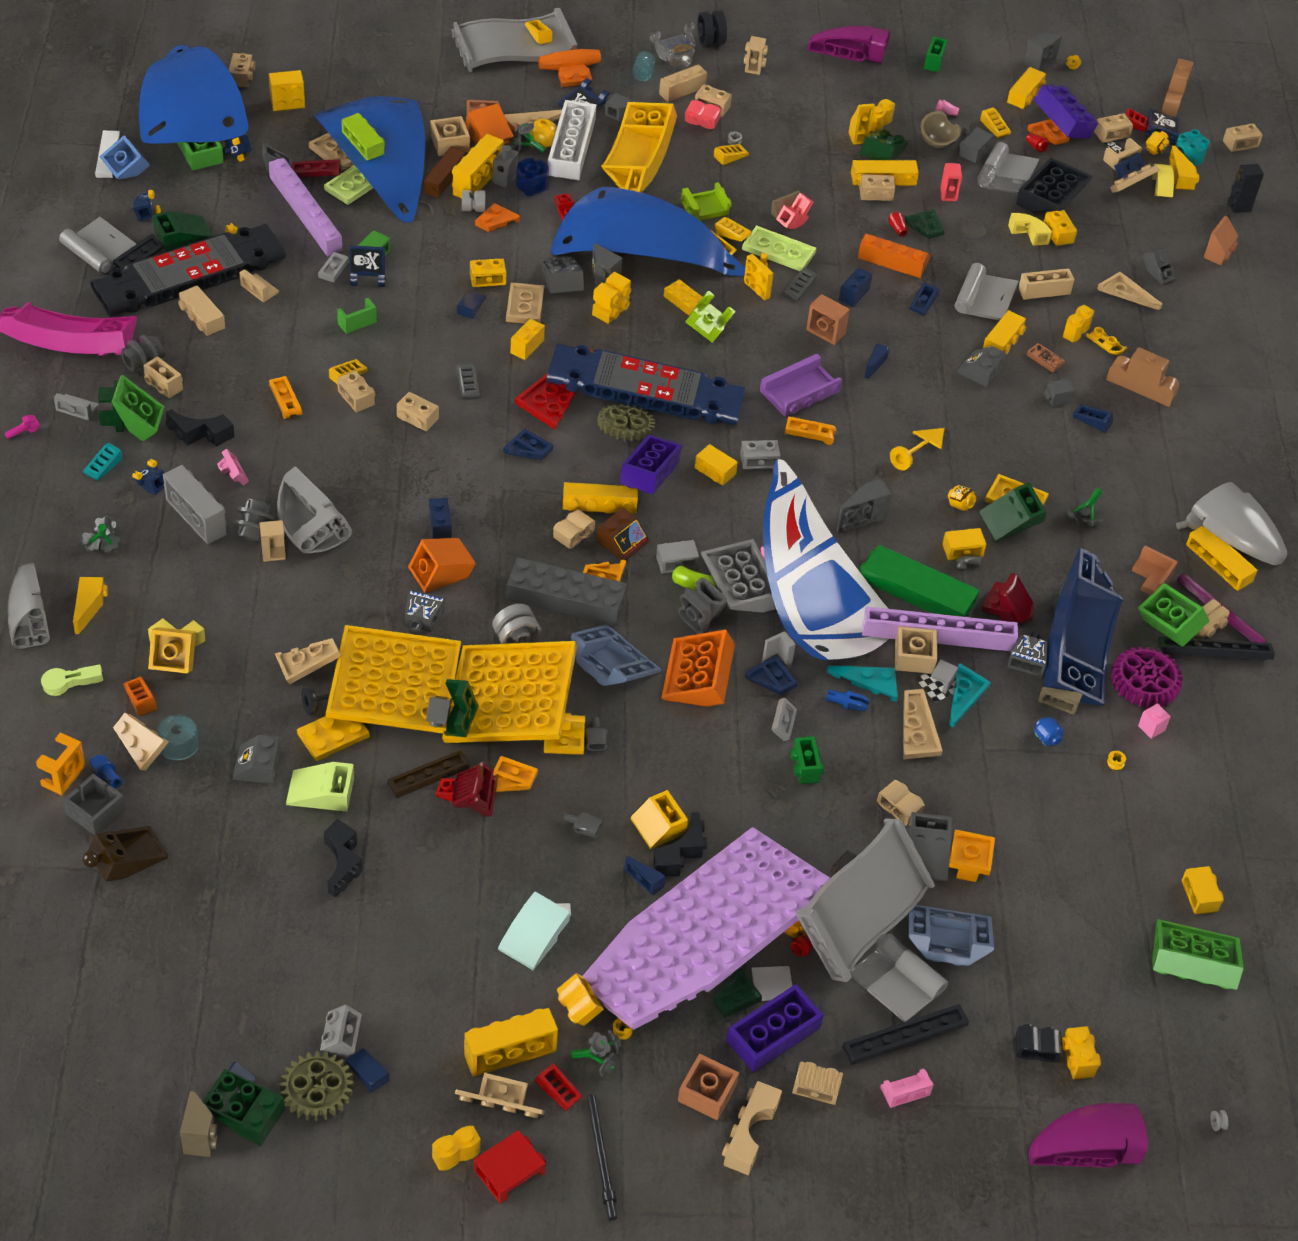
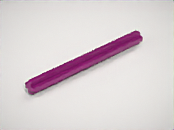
[1177,573,1266,643]

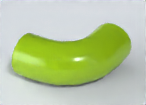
[672,566,720,591]

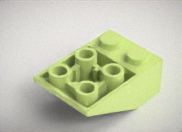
[286,762,354,812]

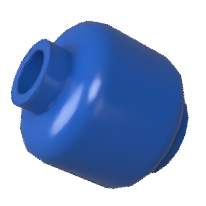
[1034,717,1064,746]

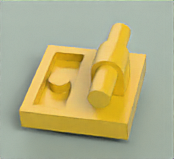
[744,253,774,300]
[544,713,585,755]

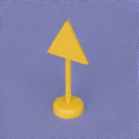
[890,428,944,471]

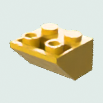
[631,790,688,849]

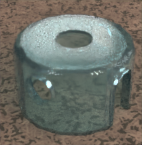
[156,714,199,760]

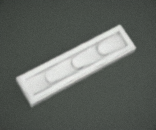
[95,130,120,178]

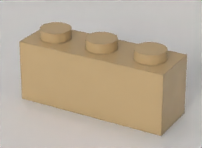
[659,64,707,102]
[1018,269,1075,300]
[178,285,225,336]

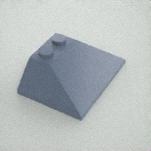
[571,624,662,686]
[908,905,994,966]

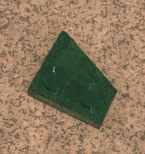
[904,209,944,239]
[714,968,762,1018]

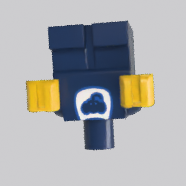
[222,134,252,162]
[133,190,161,221]
[132,459,164,495]

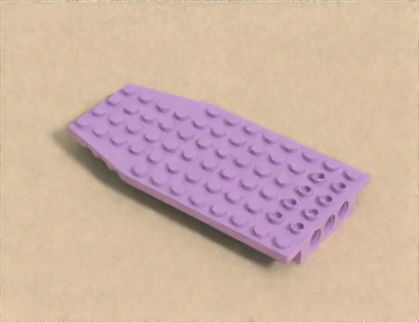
[583,827,830,1030]

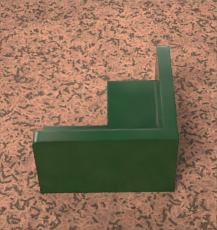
[444,679,478,737]

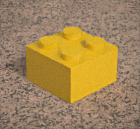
[269,70,305,111]
[148,627,196,673]

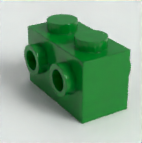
[790,736,824,784]

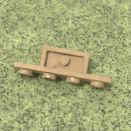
[455,1073,545,1118]

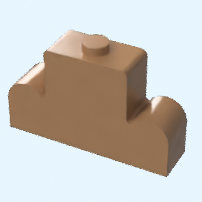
[1161,58,1194,117]
[1106,348,1180,407]

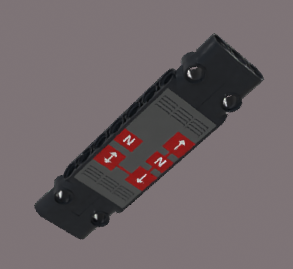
[90,224,286,316]

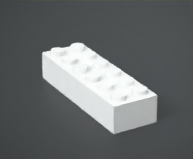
[547,100,596,180]

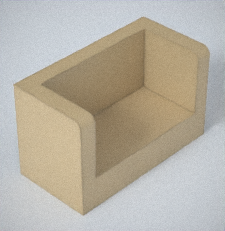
[1103,138,1142,170]
[259,520,286,562]

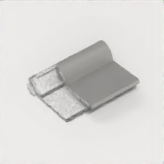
[977,142,1039,194]
[849,933,948,1022]

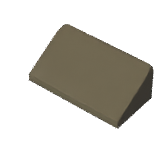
[771,190,800,218]

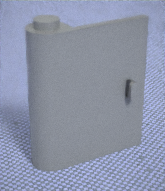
[59,217,136,274]
[954,263,1019,320]

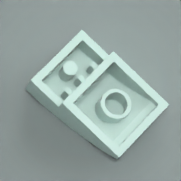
[498,892,570,971]

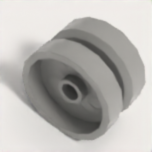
[492,604,542,644]

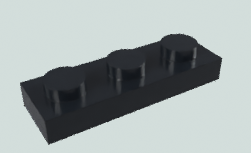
[113,234,164,269]

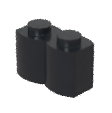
[1016,1024,1062,1063]

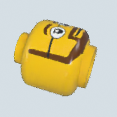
[1146,131,1169,155]
[948,485,976,511]

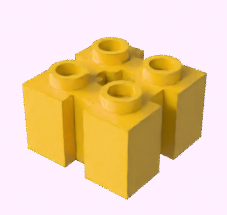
[592,272,631,324]

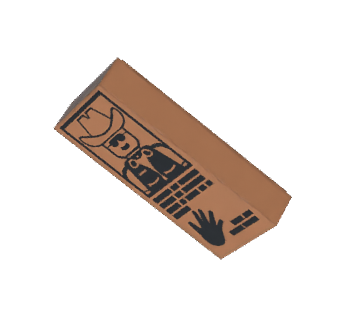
[1027,343,1065,373]

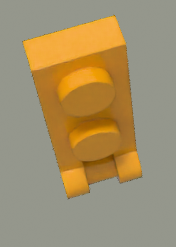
[269,376,302,419]
[785,416,836,445]

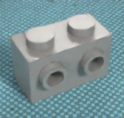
[740,440,780,469]
[320,1005,362,1060]

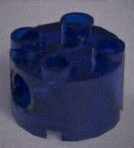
[516,157,549,196]

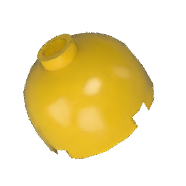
[527,119,557,150]

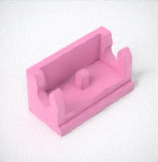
[880,1069,934,1108]

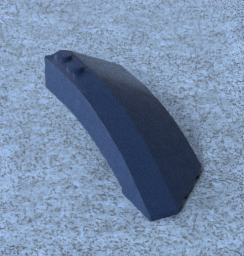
[1044,547,1124,706]

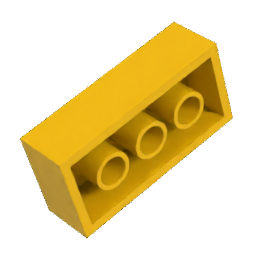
[452,134,504,198]
[464,1008,558,1077]

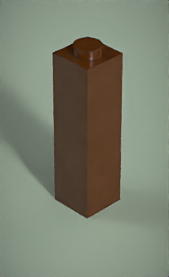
[424,146,466,198]

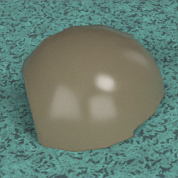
[920,111,961,148]

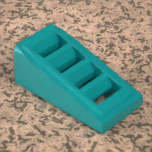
[83,443,123,481]

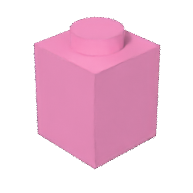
[1138,704,1171,739]

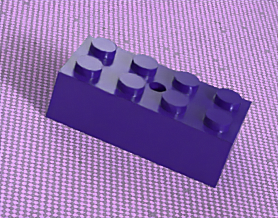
[1034,84,1098,139]
[619,435,682,494]
[726,984,824,1073]

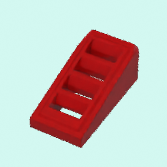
[1125,108,1148,132]
[534,1063,583,1111]

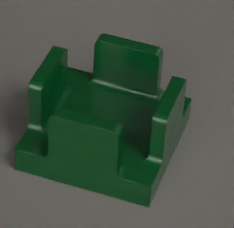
[98,380,124,432]

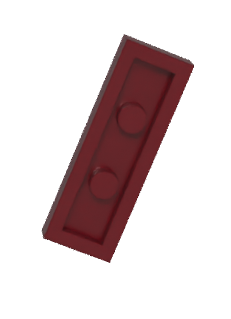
[291,159,342,178]

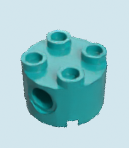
[1176,129,1210,166]

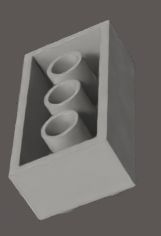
[163,465,227,545]

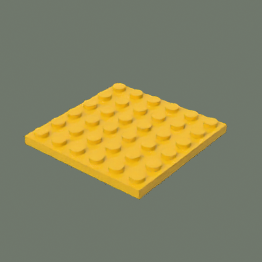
[326,625,461,734]
[442,641,577,743]

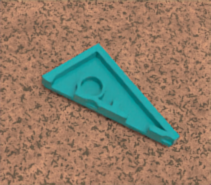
[949,663,991,728]
[827,665,898,702]

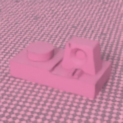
[217,449,249,486]

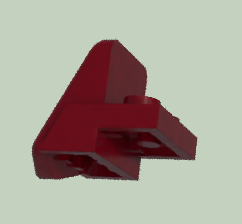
[982,573,1034,625]
[452,762,497,817]

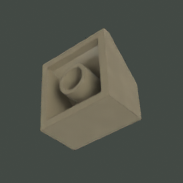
[180,1091,219,1157]

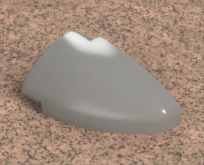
[277,466,352,553]
[1191,482,1287,565]
[8,563,50,649]

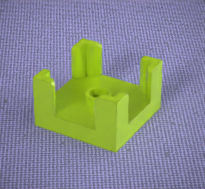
[685,291,735,343]

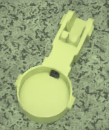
[41,665,103,696]

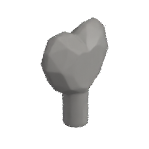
[1176,511,1203,530]

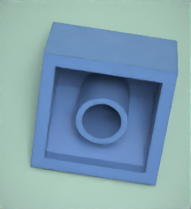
[99,135,150,180]

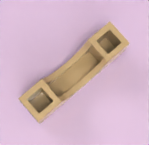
[722,1081,782,1176]

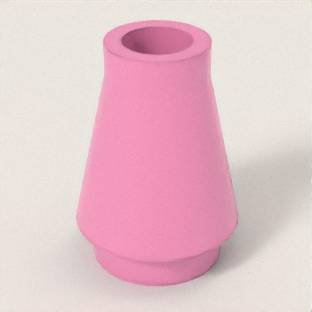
[935,99,959,117]

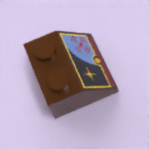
[597,508,649,560]

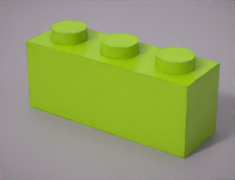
[342,113,385,161]

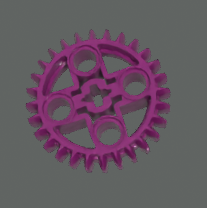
[1111,646,1183,710]

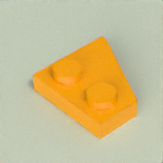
[583,560,626,582]
[493,756,538,792]

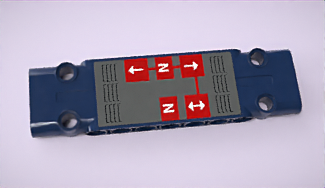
[546,343,746,426]

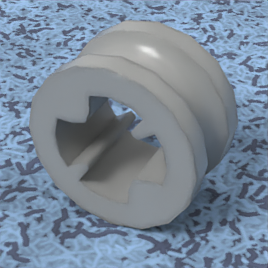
[728,131,742,145]
[1210,1110,1228,1131]

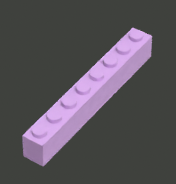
[269,158,342,256]
[862,607,1018,651]

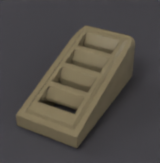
[1038,687,1083,715]

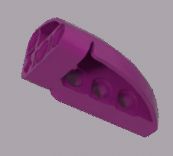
[807,26,891,63]
[1028,1103,1148,1168]

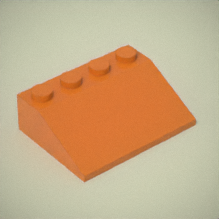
[661,630,735,707]

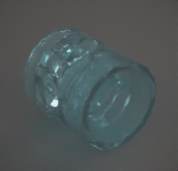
[632,51,656,81]

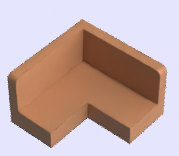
[1132,546,1178,595]

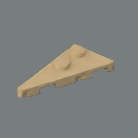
[504,110,562,132]
[1097,272,1163,310]

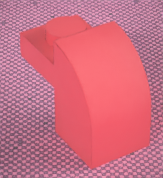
[776,193,814,229]

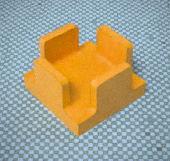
[948,829,995,882]

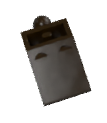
[82,826,169,882]

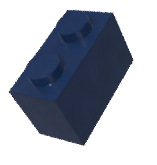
[839,267,873,307]
[429,497,452,539]

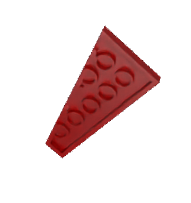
[515,345,593,430]

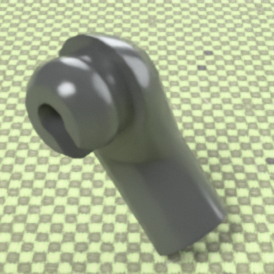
[956,555,981,570]

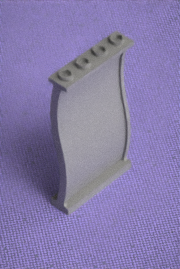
[451,8,577,72]
[796,819,935,982]

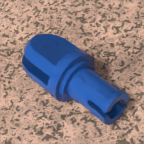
[826,689,870,711]
[89,755,123,789]

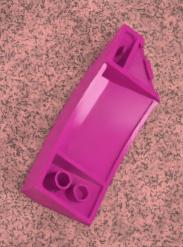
[0,302,137,356]

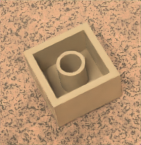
[430,116,470,156]
[895,626,937,674]

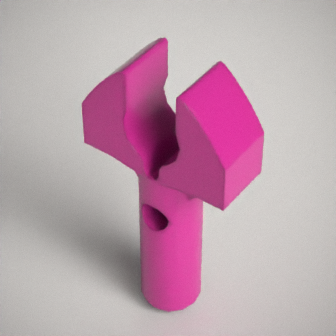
[5,415,40,439]

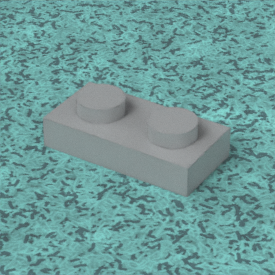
[318,252,349,283]
[771,698,797,741]

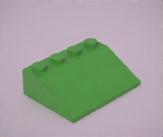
[1152,919,1244,990]

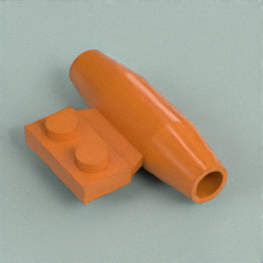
[538,49,601,87]

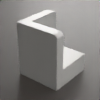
[931,660,958,694]

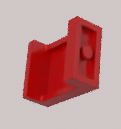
[474,1130,546,1204]

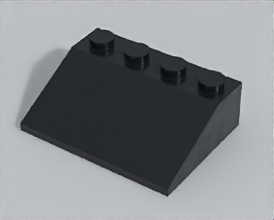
[1016,157,1093,211]

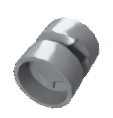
[462,190,485,212]

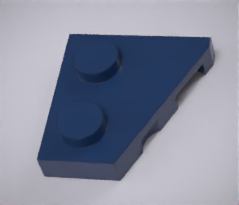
[503,429,553,460]
[745,655,798,695]

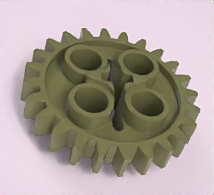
[597,404,656,442]
[280,1051,354,1121]

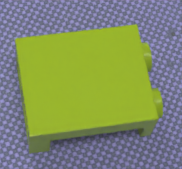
[681,182,731,221]

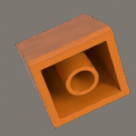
[465,103,514,145]
[408,538,476,593]

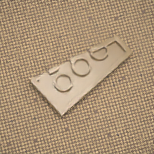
[903,689,943,760]

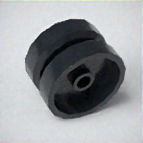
[697,10,727,47]

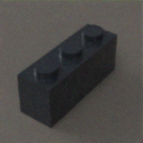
[1228,164,1264,213]

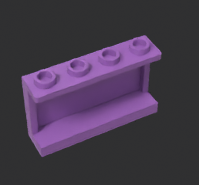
[760,354,842,417]

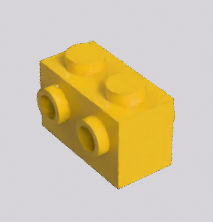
[1043,210,1077,246]
[470,258,506,287]
[1062,1026,1101,1080]

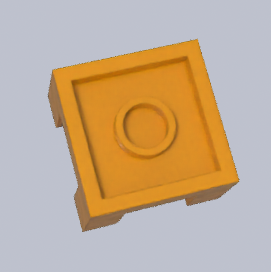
[36,732,86,795]

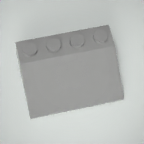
[701,539,776,613]

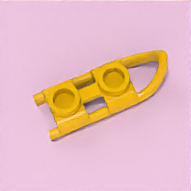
[1086,327,1127,355]

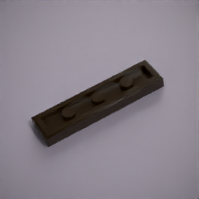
[388,750,470,798]

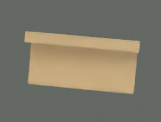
[239,269,279,302]

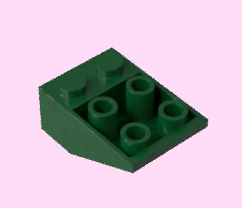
[860,129,909,160]
[152,211,213,252]
[979,482,1047,543]
[202,1069,285,1146]

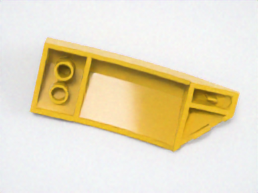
[601,102,677,193]

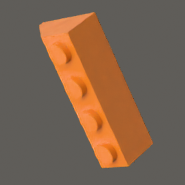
[858,234,931,278]

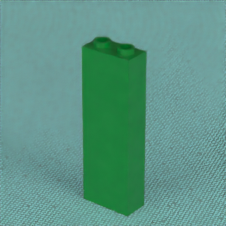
[859,544,980,617]

